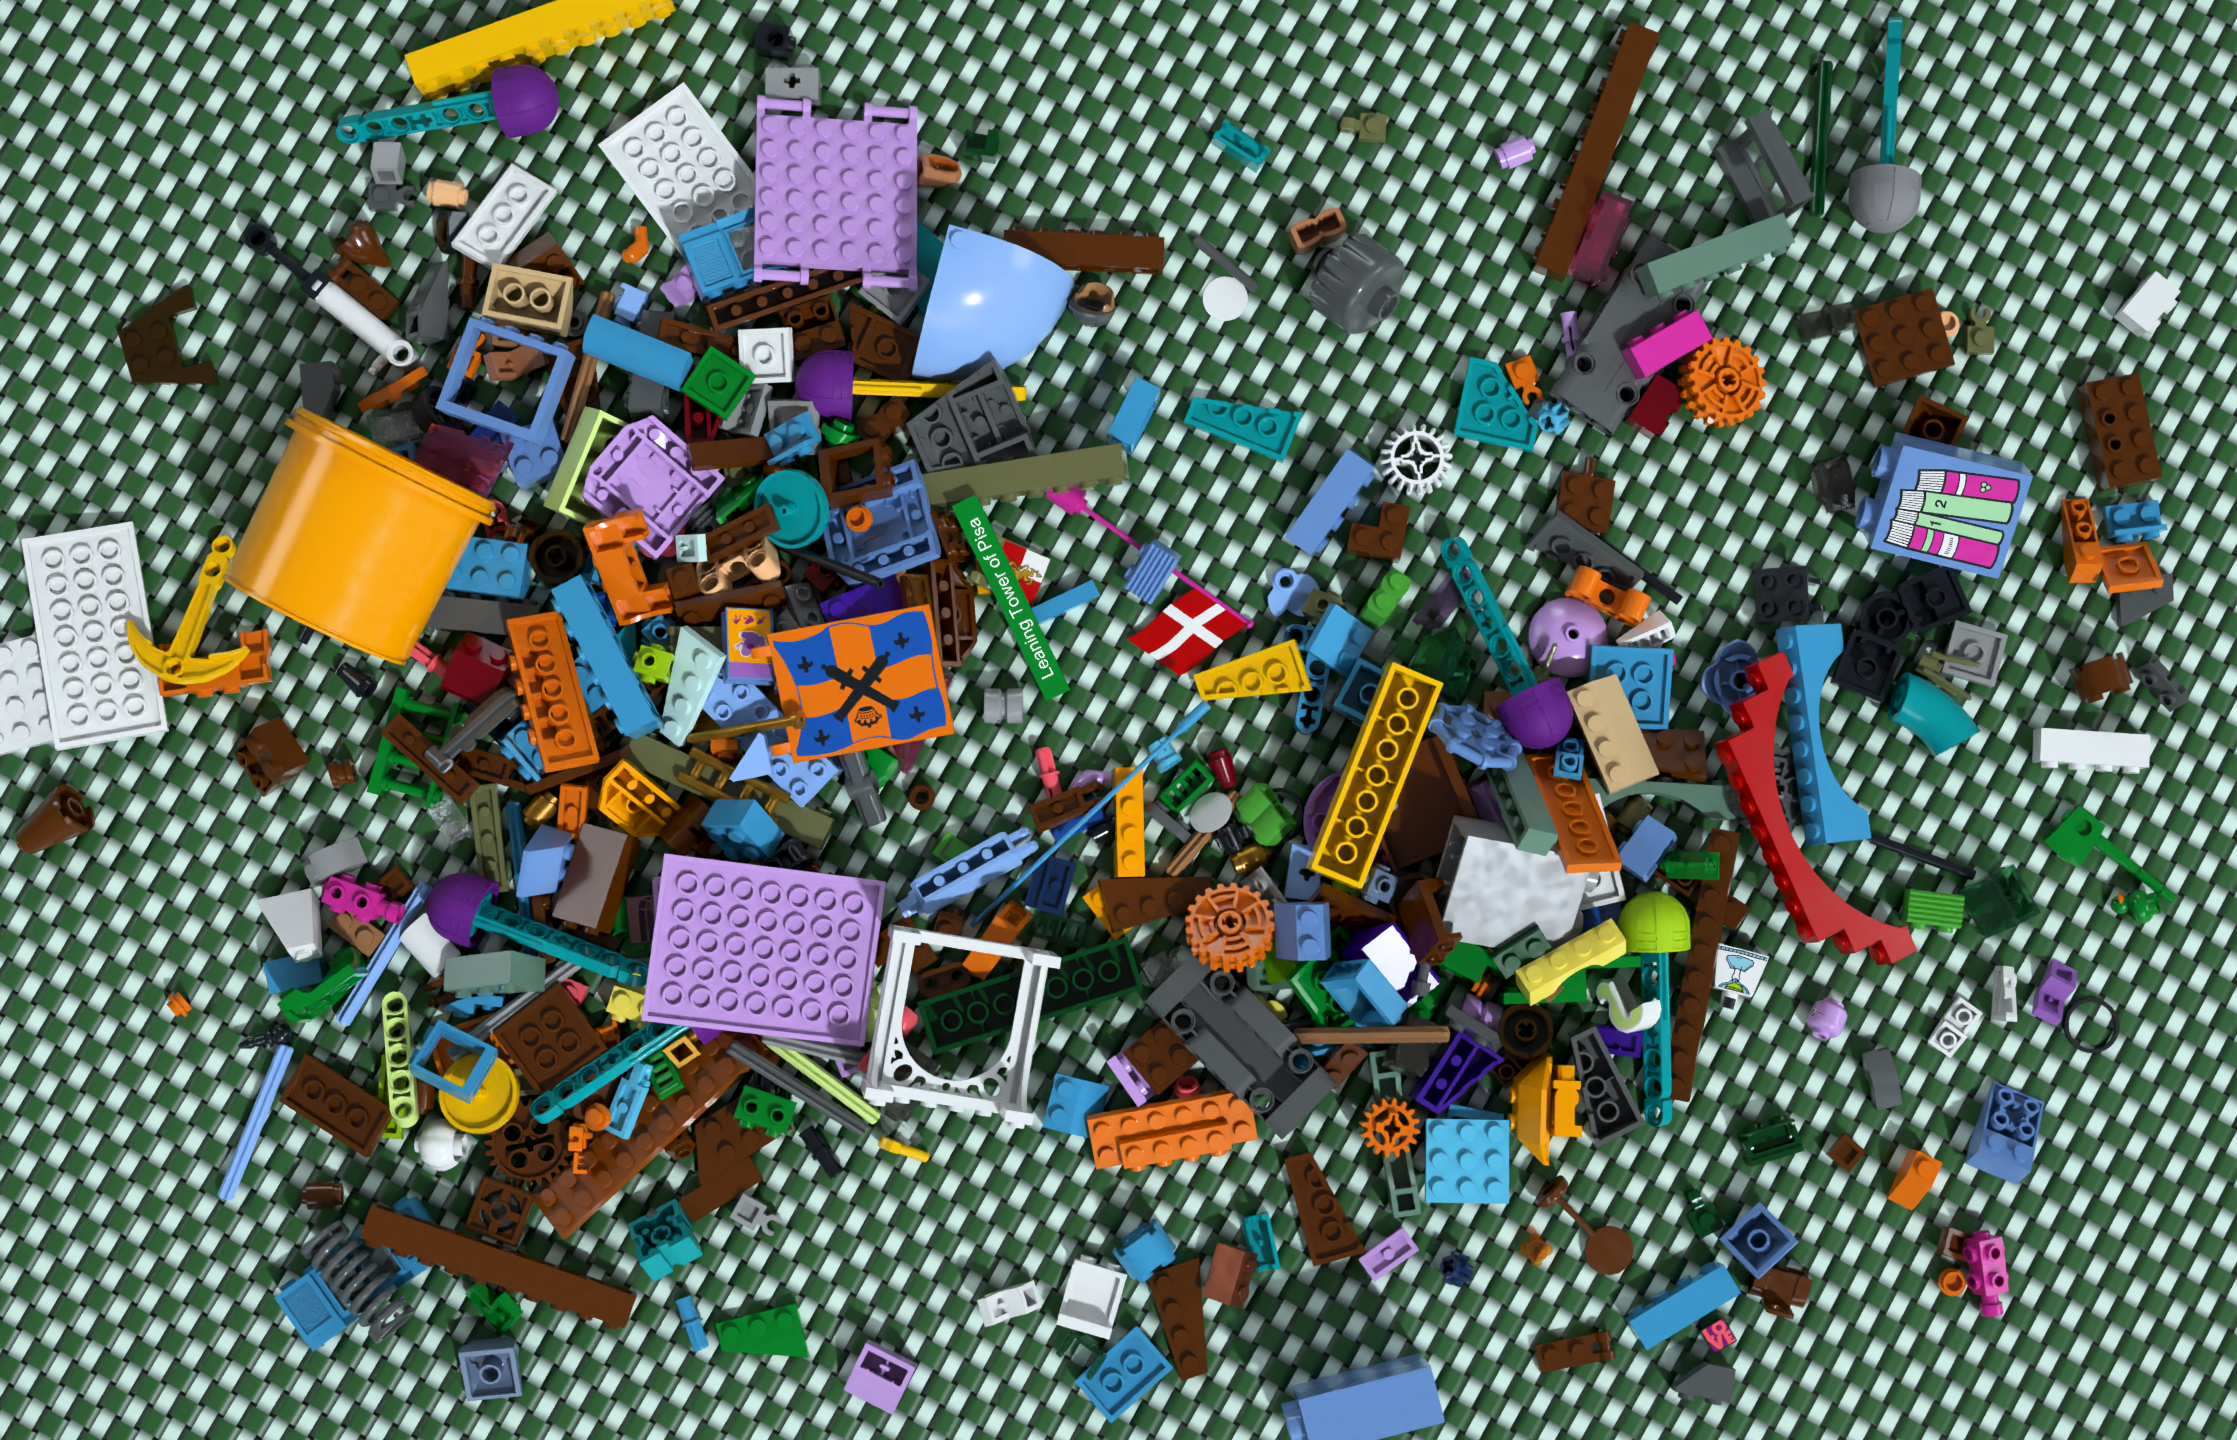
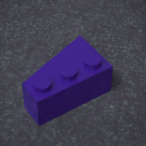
[1408,1028,1505,1114]

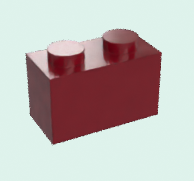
[1624,373,1684,440]

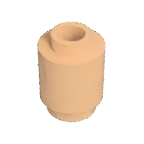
[426,179,468,210]

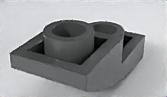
[1862,1047,1902,1111]

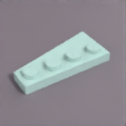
[659,626,727,747]

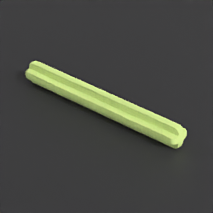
[766,1044,882,1124]

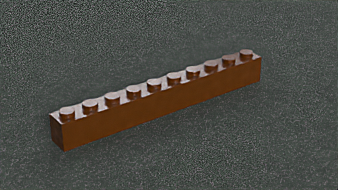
[1531,22,1660,282]
[359,1202,637,1330]

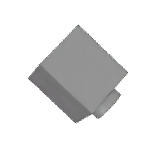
[370,141,406,185]

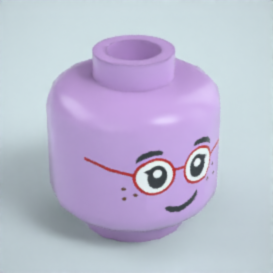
[1807,997,1848,1040]

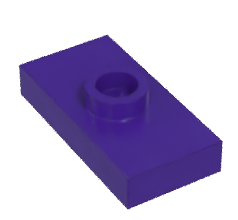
[1594,1023,1643,1058]

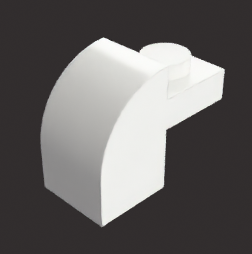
[977,1280,1042,1327]

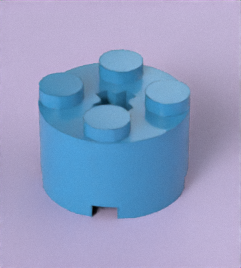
[1112,1219,1176,1283]

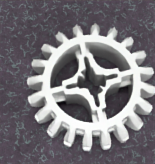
[1380,423,1453,496]

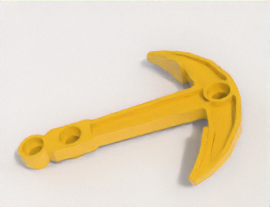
[127,535,250,685]

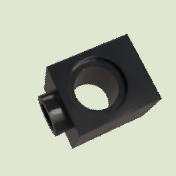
[754,22,796,61]

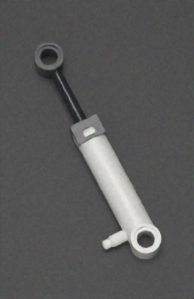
[244,224,420,376]

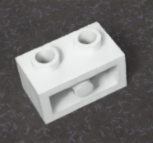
[2114,271,2181,337]

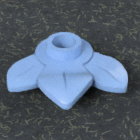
[1268,568,1319,617]

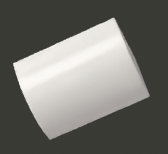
[399,913,461,980]

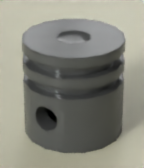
[686,502,721,534]

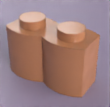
[1289,208,1347,255]

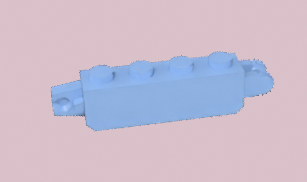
[897,827,1039,918]

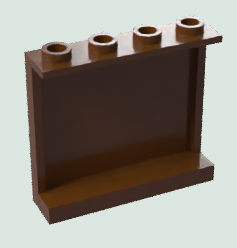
[1381,735,1481,873]

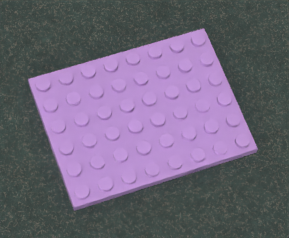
[641,853,886,1047]

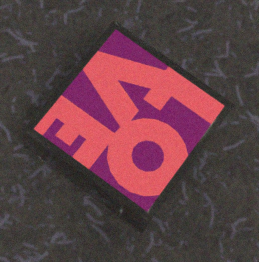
[1698,1316,1737,1354]

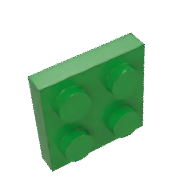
[681,346,756,422]

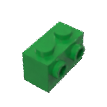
[733,1085,797,1139]

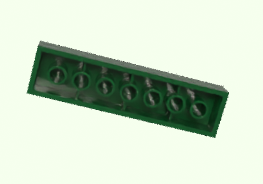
[917,937,1144,1055]

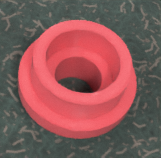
[1174,1076,1201,1098]

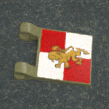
[966,534,1051,608]

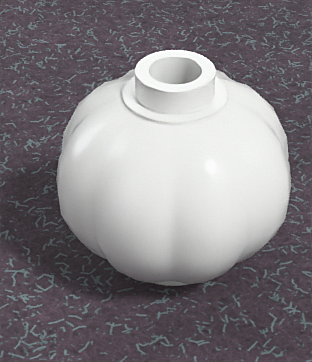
[414,1118,468,1171]

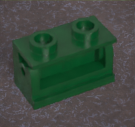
[1736,1115,1804,1167]

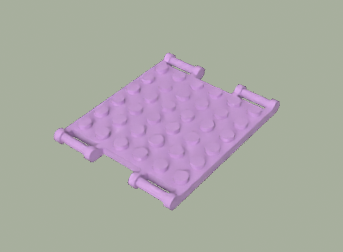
[753,95,918,292]

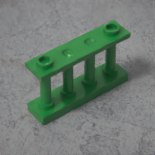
[366,687,466,810]

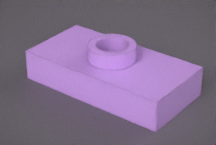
[1358,1227,1419,1282]

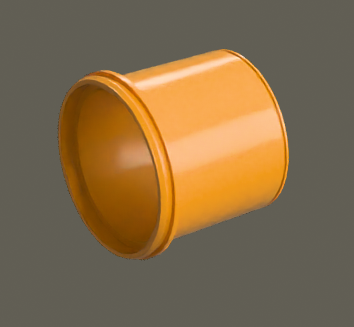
[223,406,496,665]

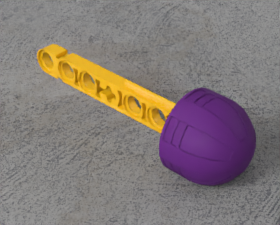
[795,350,1027,421]

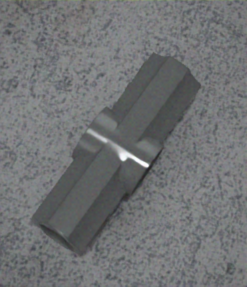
[838,751,887,827]

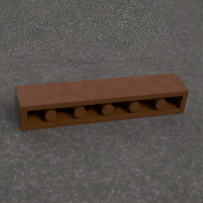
[1004,227,1165,275]
[704,268,862,332]

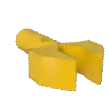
[877,1135,929,1163]

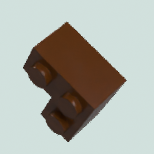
[1345,501,1410,564]

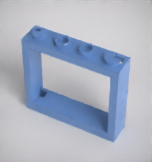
[435,316,576,448]

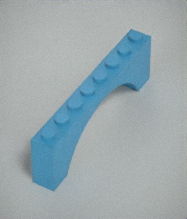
[1775,623,1871,846]

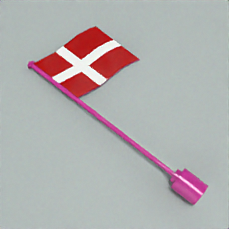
[1045,487,1254,676]

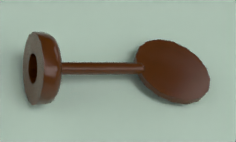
[1535,1175,1634,1275]

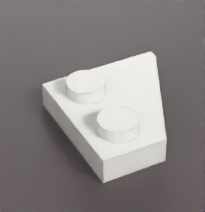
[1991,966,2017,1022]

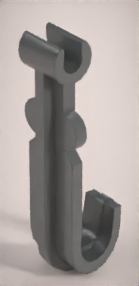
[424,686,524,774]

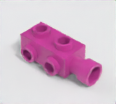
[321,872,406,924]
[1963,1230,2009,1317]

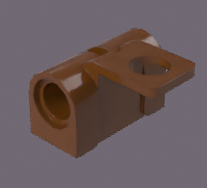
[658,793,726,860]
[1747,1263,1813,1319]

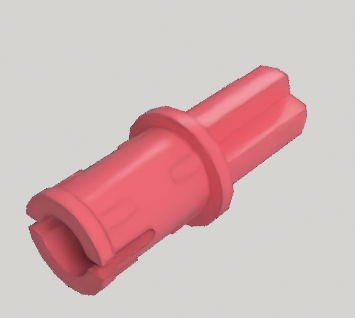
[410,641,449,679]
[1035,747,1062,798]

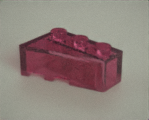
[1567,190,1634,288]
[413,423,515,498]

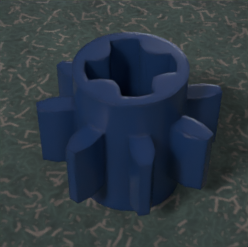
[1439,1251,1474,1288]

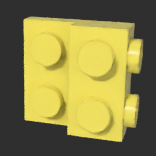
[606,973,650,1029]

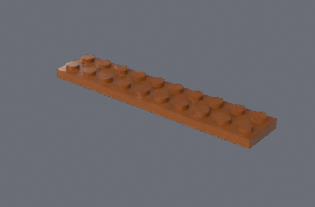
[534,1031,770,1239]

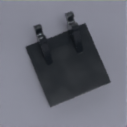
[1754,565,1825,623]

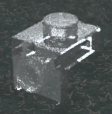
[428,798,473,846]

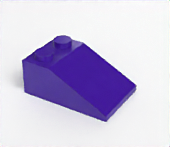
[820,574,909,623]

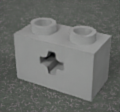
[765,64,821,107]

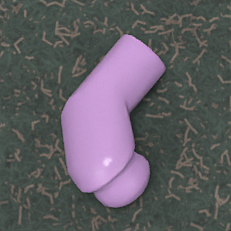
[1072,769,1111,788]

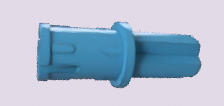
[675,1295,709,1351]

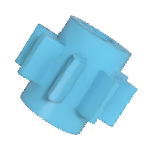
[1536,400,1571,435]

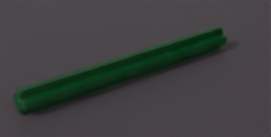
[1808,60,1833,217]

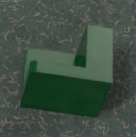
[963,129,1000,164]

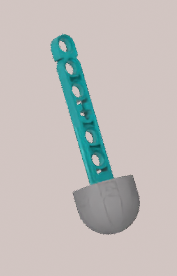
[1849,17,1922,234]

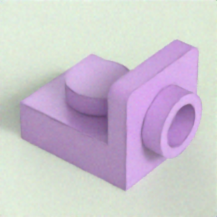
[660,264,698,307]

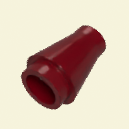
[1207,747,1238,789]

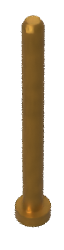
[687,709,806,744]

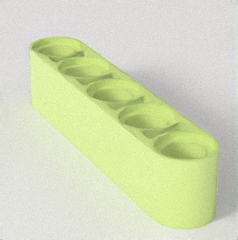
[382,991,419,1128]

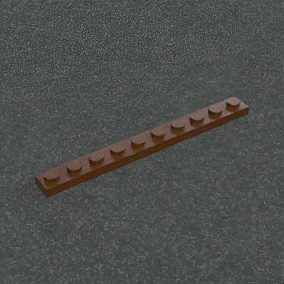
[1670,828,1741,1102]

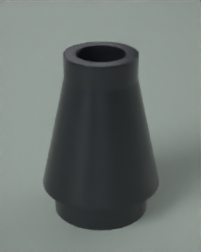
[336,662,378,699]

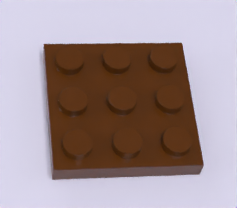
[1852,287,1955,388]
[493,983,609,1096]

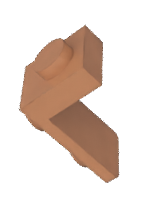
[483,345,549,381]

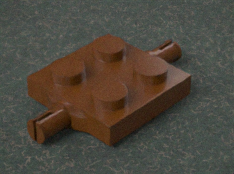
[1555,457,1616,535]

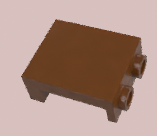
[1397,877,1463,966]

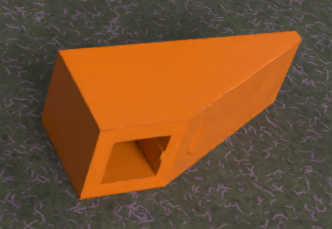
[2061,499,2104,583]

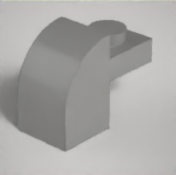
[302,837,368,888]

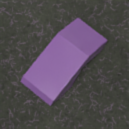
[2032,959,2078,1026]

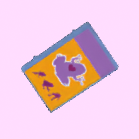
[721,607,776,686]

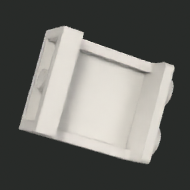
[1056,1254,1128,1340]

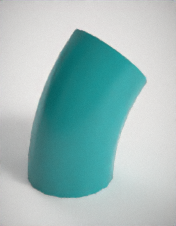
[1888,672,1981,757]

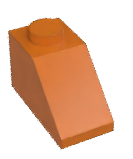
[1886,1149,1943,1211]

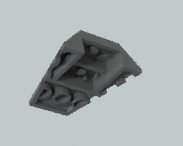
[906,358,1037,473]

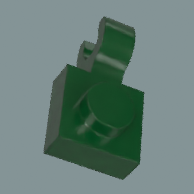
[1684,1187,1725,1239]

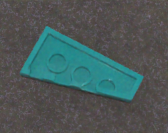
[1184,397,1303,463]

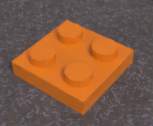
[2100,541,2164,594]

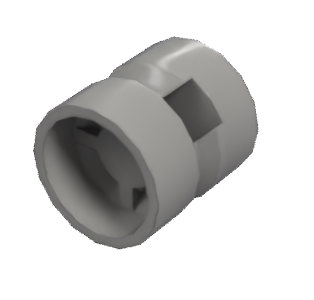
[984,688,1023,723]

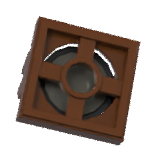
[464,1175,537,1247]

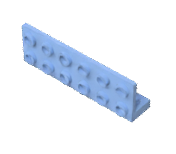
[702,665,844,807]

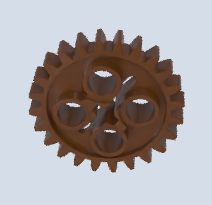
[484,1097,574,1188]

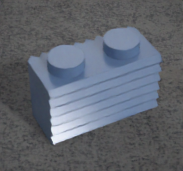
[1124,539,1182,604]

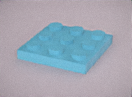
[1425,1118,1509,1204]

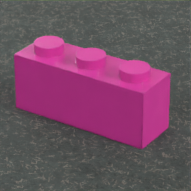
[1621,309,1713,380]

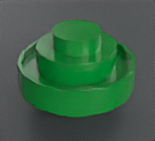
[820,418,861,447]

